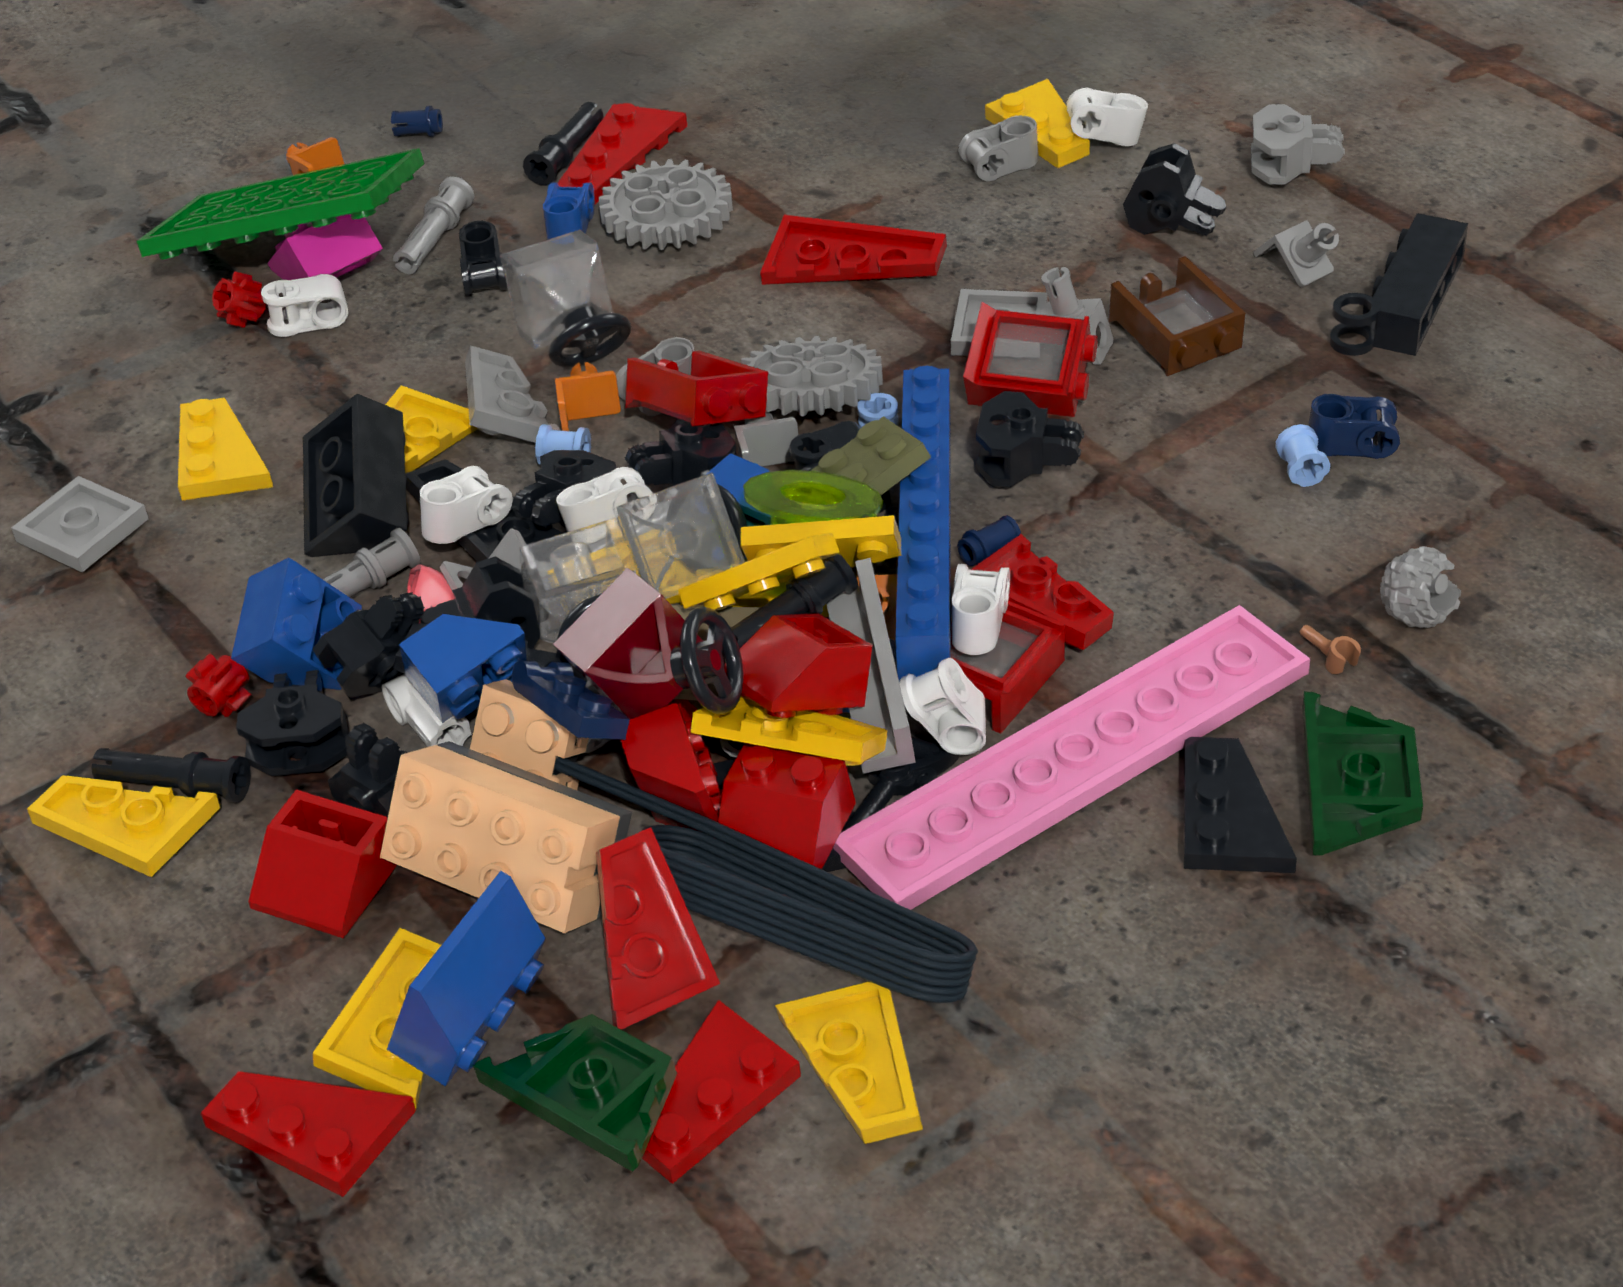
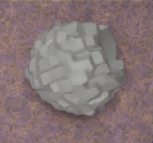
[1380,546,1461,628]

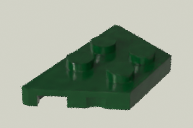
[1302,691,1423,856]
[473,1014,677,1172]

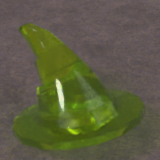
[738,470,883,565]

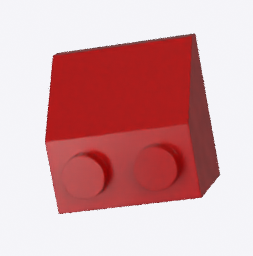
[718,743,856,878]

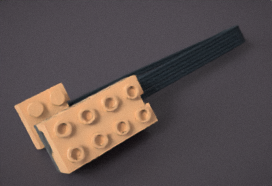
[380,679,978,1003]

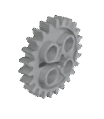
[599,159,733,250]
[741,336,883,416]

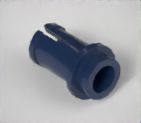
[391,106,443,137]
[957,515,1021,566]

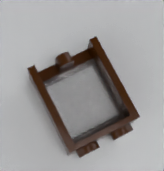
[1109,256,1246,377]

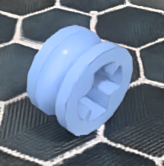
[857,393,899,428]

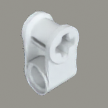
[1067,88,1148,146]
[261,274,348,337]
[420,466,513,544]
[556,467,656,546]
[952,564,1010,655]
[899,658,986,755]

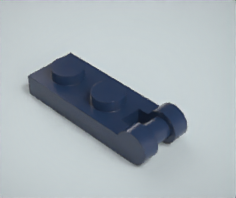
[512,660,630,740]

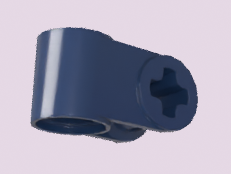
[1308,394,1400,459]

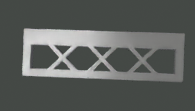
[827,558,916,774]

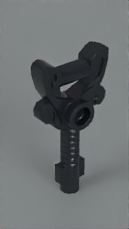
[841,736,959,832]

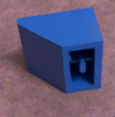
[231,557,362,690]
[399,614,527,723]

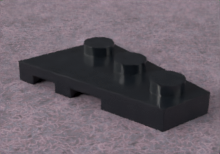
[1184,737,1297,873]

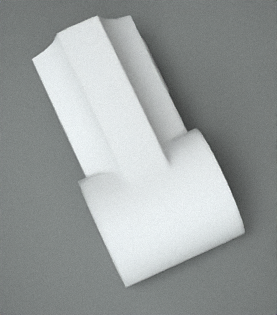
[382,674,471,747]

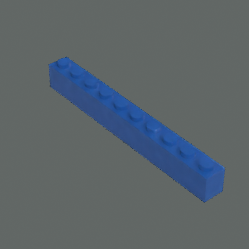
[896,366,951,683]

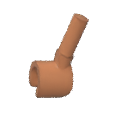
[1300,625,1361,674]

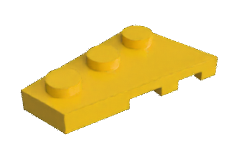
[985,79,1090,168]
[691,696,888,766]
[27,775,220,877]
[313,928,441,1109]
[775,981,923,1144]

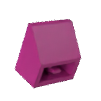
[267,214,383,280]

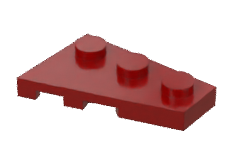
[971,534,1114,650]
[596,827,721,1030]
[642,1000,801,1184]
[201,1071,416,1197]

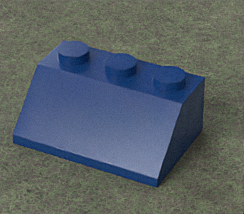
[387,871,546,1086]

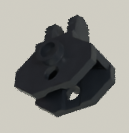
[1123,143,1227,236]
[976,391,1085,487]
[624,418,736,491]
[511,450,616,527]
[421,556,541,649]
[312,592,425,697]
[236,670,349,776]
[328,722,408,817]

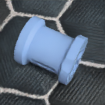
[535,424,591,466]
[1275,424,1330,487]

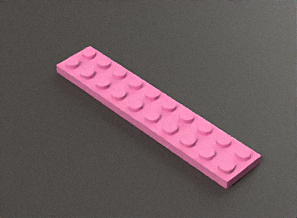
[833,605,1310,910]

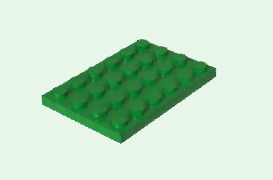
[137,148,425,259]

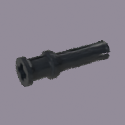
[523,102,604,185]
[721,553,858,664]
[91,748,251,803]

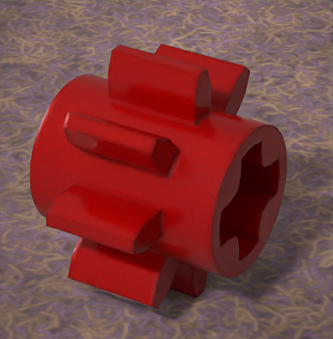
[212,271,266,328]
[185,653,251,717]

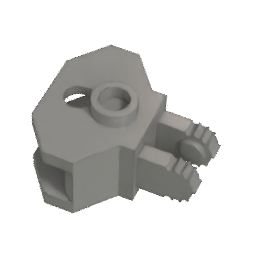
[1251,104,1345,184]

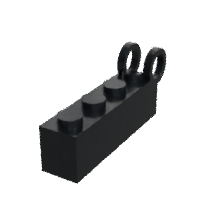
[1330,213,1468,356]

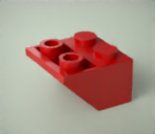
[724,613,873,718]
[621,702,722,832]
[248,790,397,939]

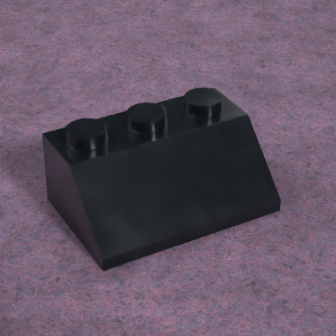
[303,394,408,557]

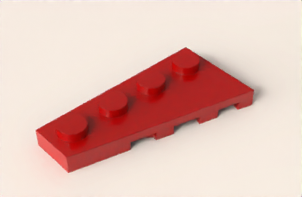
[558,103,687,205]
[760,215,947,285]

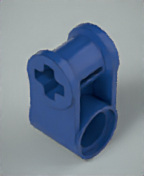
[543,183,595,250]

